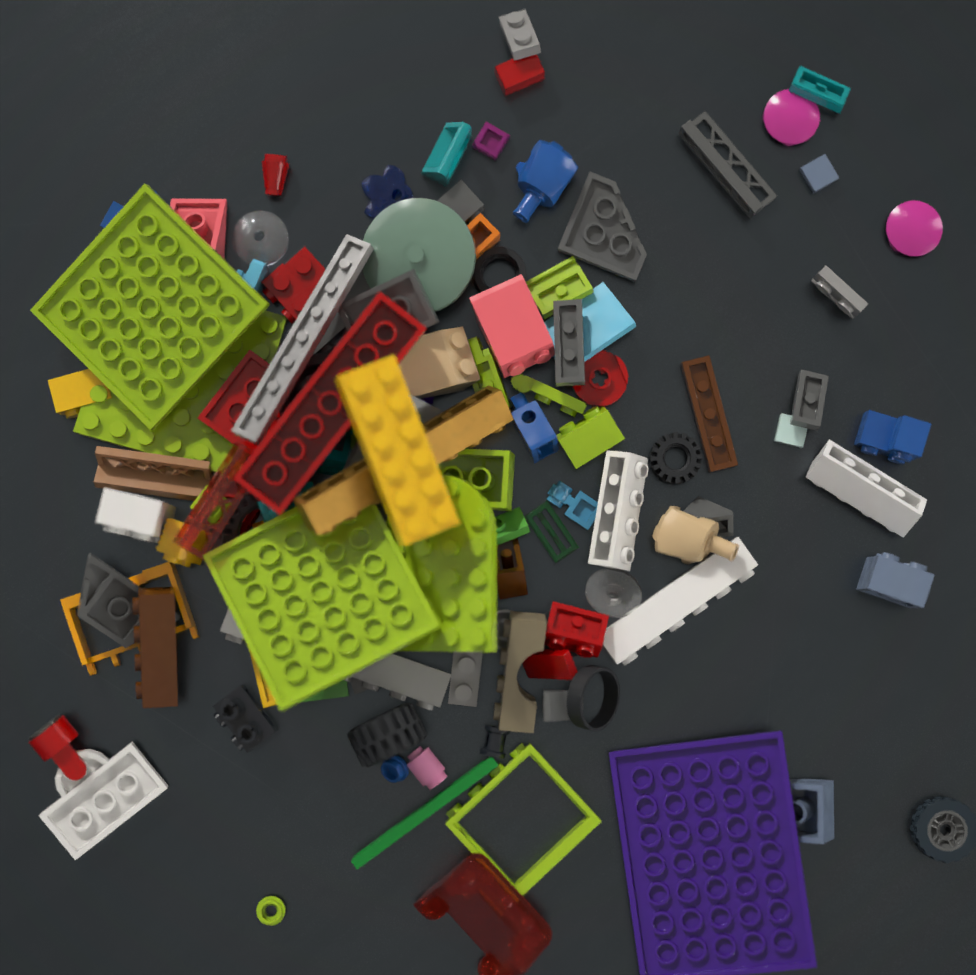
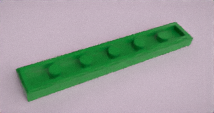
[351,756,499,870]

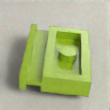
[526,256,594,319]

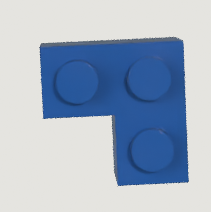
[854,410,931,465]

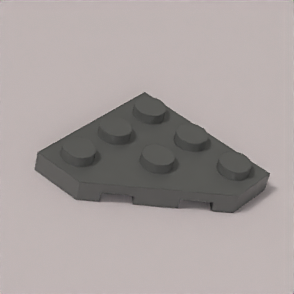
[557,171,647,282]

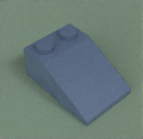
[790,779,834,844]

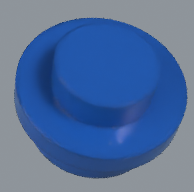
[381,755,409,783]

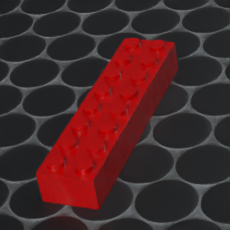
[233,291,427,515]

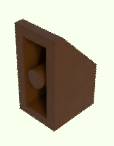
[497,537,528,599]

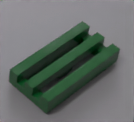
[524,500,579,564]

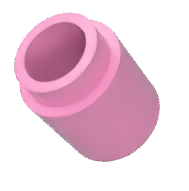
[406,746,447,790]

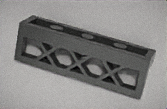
[679,111,777,219]

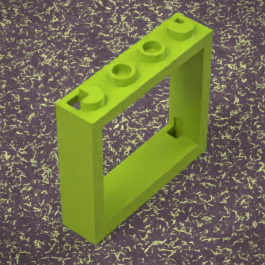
[445,742,602,902]

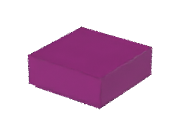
[472,122,510,161]

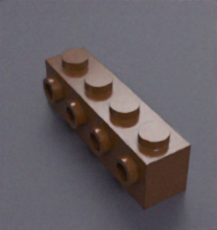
[133,587,178,708]

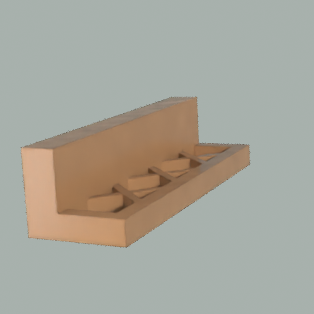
[94,446,213,501]

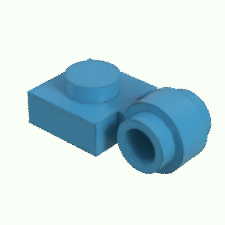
[546,481,598,530]

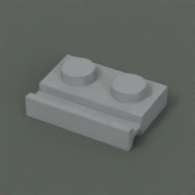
[811,265,868,319]

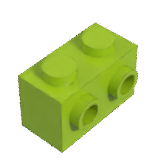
[556,406,625,469]

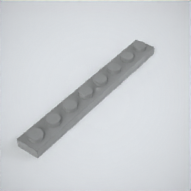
[231,234,374,446]

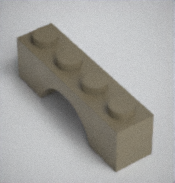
[493,611,547,733]

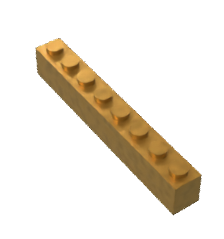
[293,385,514,535]

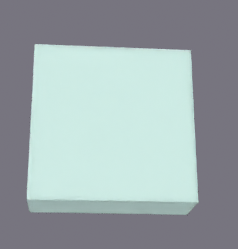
[774,413,807,448]

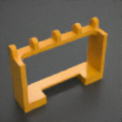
[60,561,199,676]

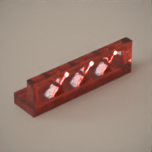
[173,442,253,560]

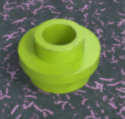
[256,896,286,926]

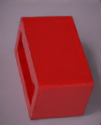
[495,54,545,96]

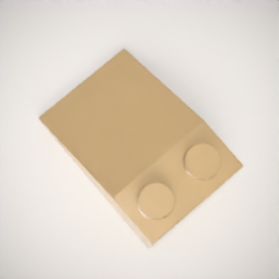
[399,326,480,399]

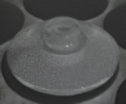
[232,211,289,266]
[585,568,642,618]

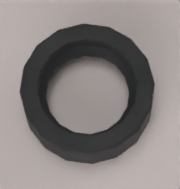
[473,247,526,293]

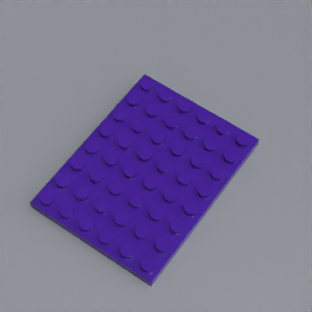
[609,730,817,975]

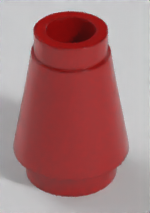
[261,154,290,196]

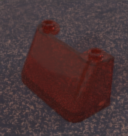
[413,853,552,975]

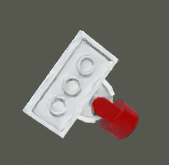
[28,715,168,860]

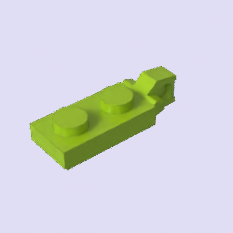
[468,336,512,408]

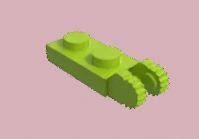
[511,374,587,417]

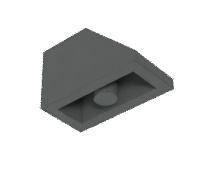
[542,689,583,721]

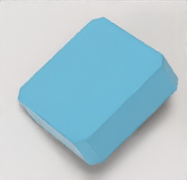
[237,259,270,295]

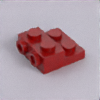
[262,246,326,324]

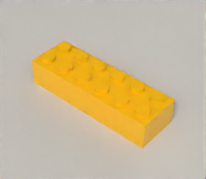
[334,355,460,546]

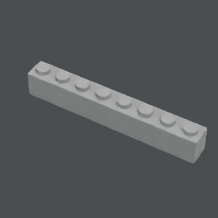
[220,608,451,711]

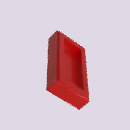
[522,649,577,680]

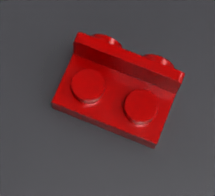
[544,601,609,658]

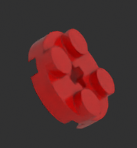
[572,350,628,407]

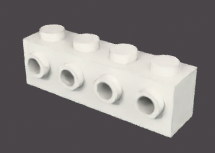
[806,439,927,538]
[588,450,649,571]

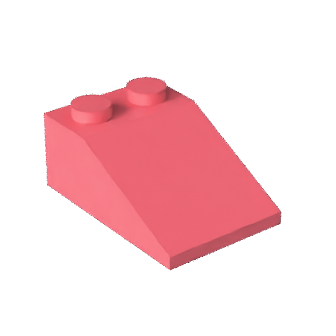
[170,199,227,259]

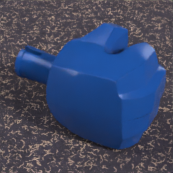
[513,140,578,223]

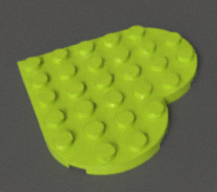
[386,475,497,652]

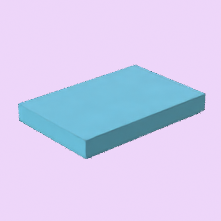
[544,282,636,362]

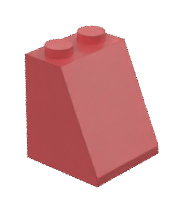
[469,274,555,378]

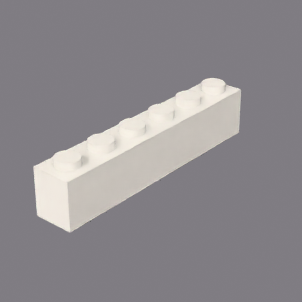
[603,537,758,666]

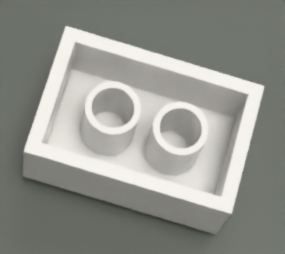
[96,488,177,543]

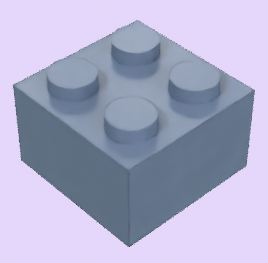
[856,552,934,608]

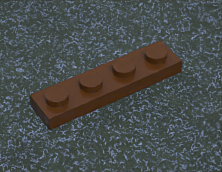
[681,355,738,473]

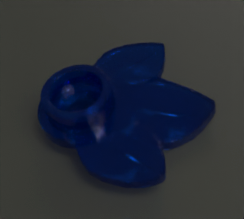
[362,165,413,218]

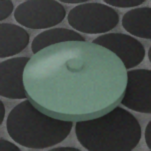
[362,198,476,312]

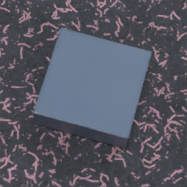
[799,154,839,194]

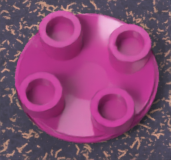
[763,89,820,146]
[886,201,943,256]

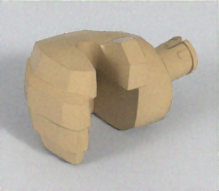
[652,506,739,564]

